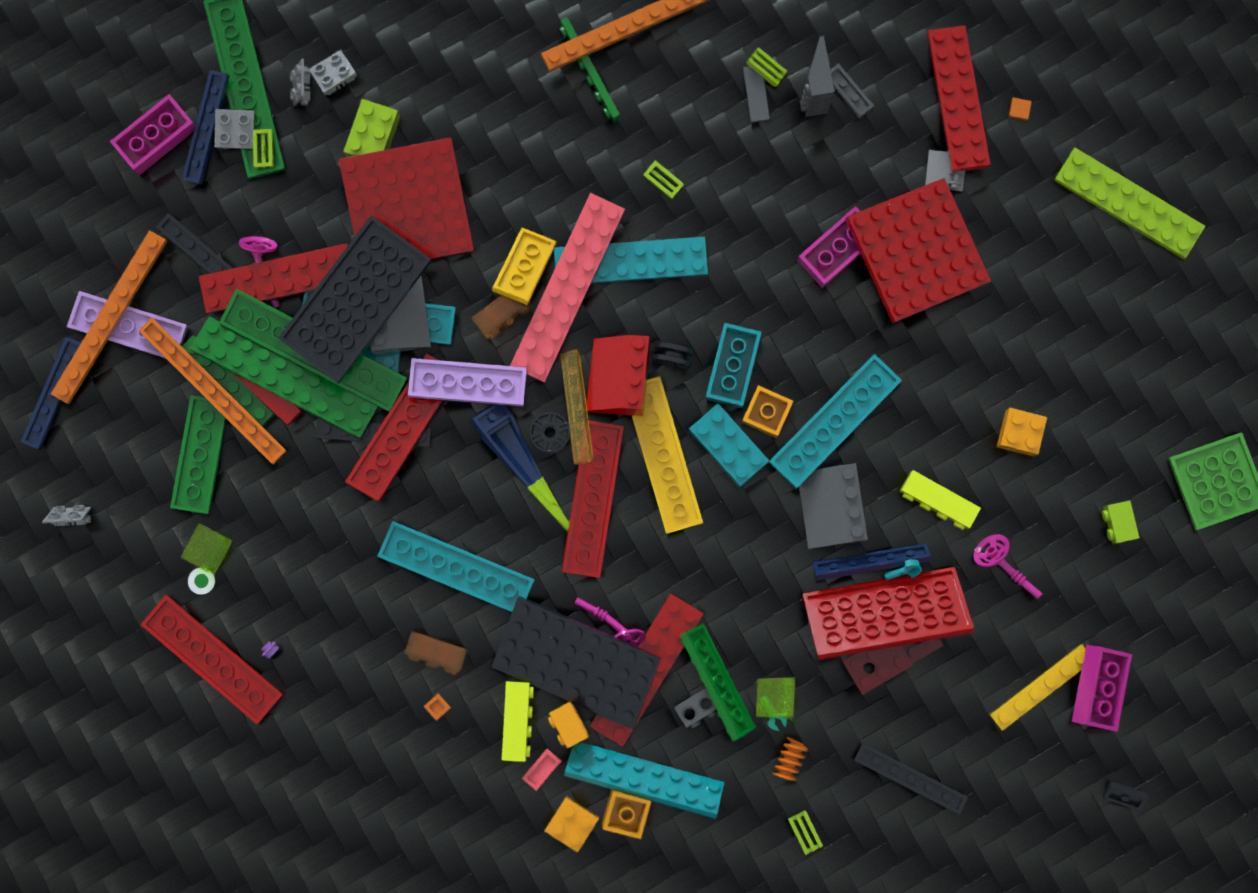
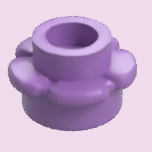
[261,641,279,659]

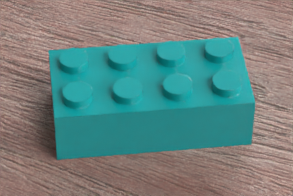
[705,323,762,409]
[689,404,769,488]

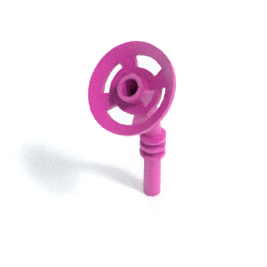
[239,237,280,309]
[974,534,1043,599]
[574,598,645,647]

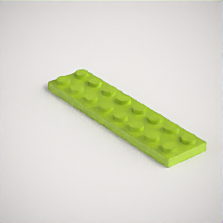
[1054,148,1205,259]

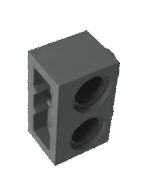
[674,688,717,729]

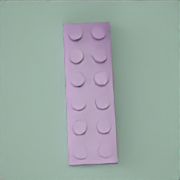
[67,291,188,358]
[408,358,527,407]

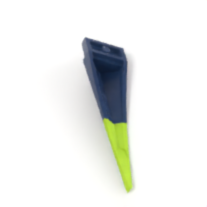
[470,404,569,532]

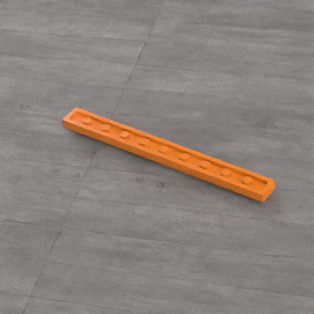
[541,0,709,72]
[51,230,167,404]
[138,318,287,465]

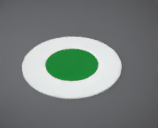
[188,568,215,594]

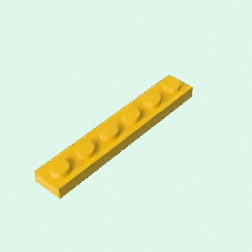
[990,644,1085,731]

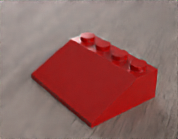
[586,335,651,416]

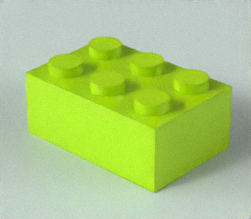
[343,99,401,157]

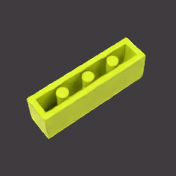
[900,470,981,530]
[502,681,534,762]

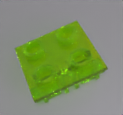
[181,524,233,575]
[756,678,795,719]

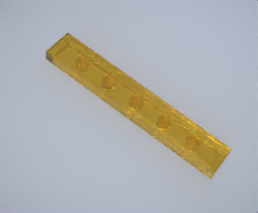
[560,349,594,465]

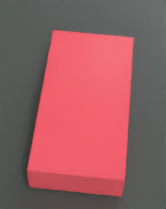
[522,748,562,791]

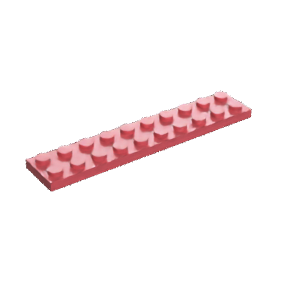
[510,193,625,382]

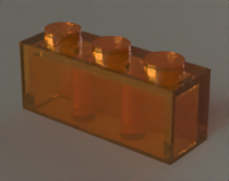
[471,295,532,339]
[404,631,469,674]

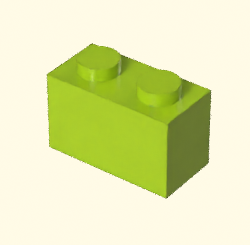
[1102,501,1139,544]

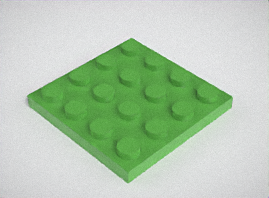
[1168,432,1258,531]

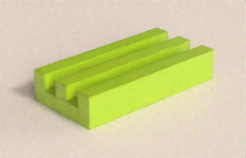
[746,47,787,87]
[253,129,274,169]
[643,160,684,200]
[788,810,823,855]

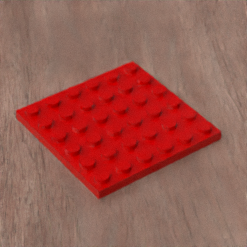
[339,137,474,259]
[845,178,991,324]

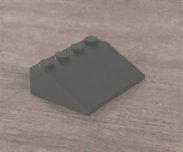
[800,36,835,117]
[370,275,431,356]
[799,463,868,549]

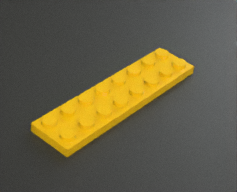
[632,376,703,534]

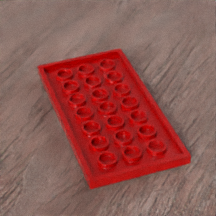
[803,567,974,660]

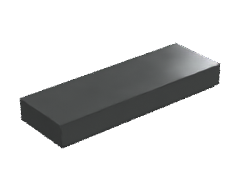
[831,63,874,119]
[743,65,770,123]

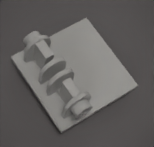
[309,50,357,96]
[290,59,310,106]
[215,109,254,149]
[925,150,965,191]
[42,505,91,526]

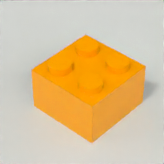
[742,386,793,438]
[997,408,1047,457]
[548,702,589,748]
[602,789,651,839]
[545,796,599,853]

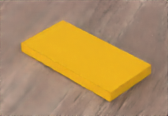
[492,228,557,305]

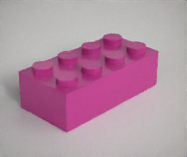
[110,94,195,175]
[797,206,861,289]
[1072,645,1132,732]

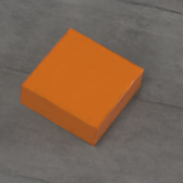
[1009,98,1032,121]
[424,693,451,721]

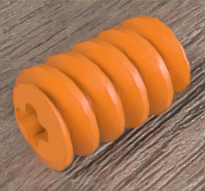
[772,737,808,781]

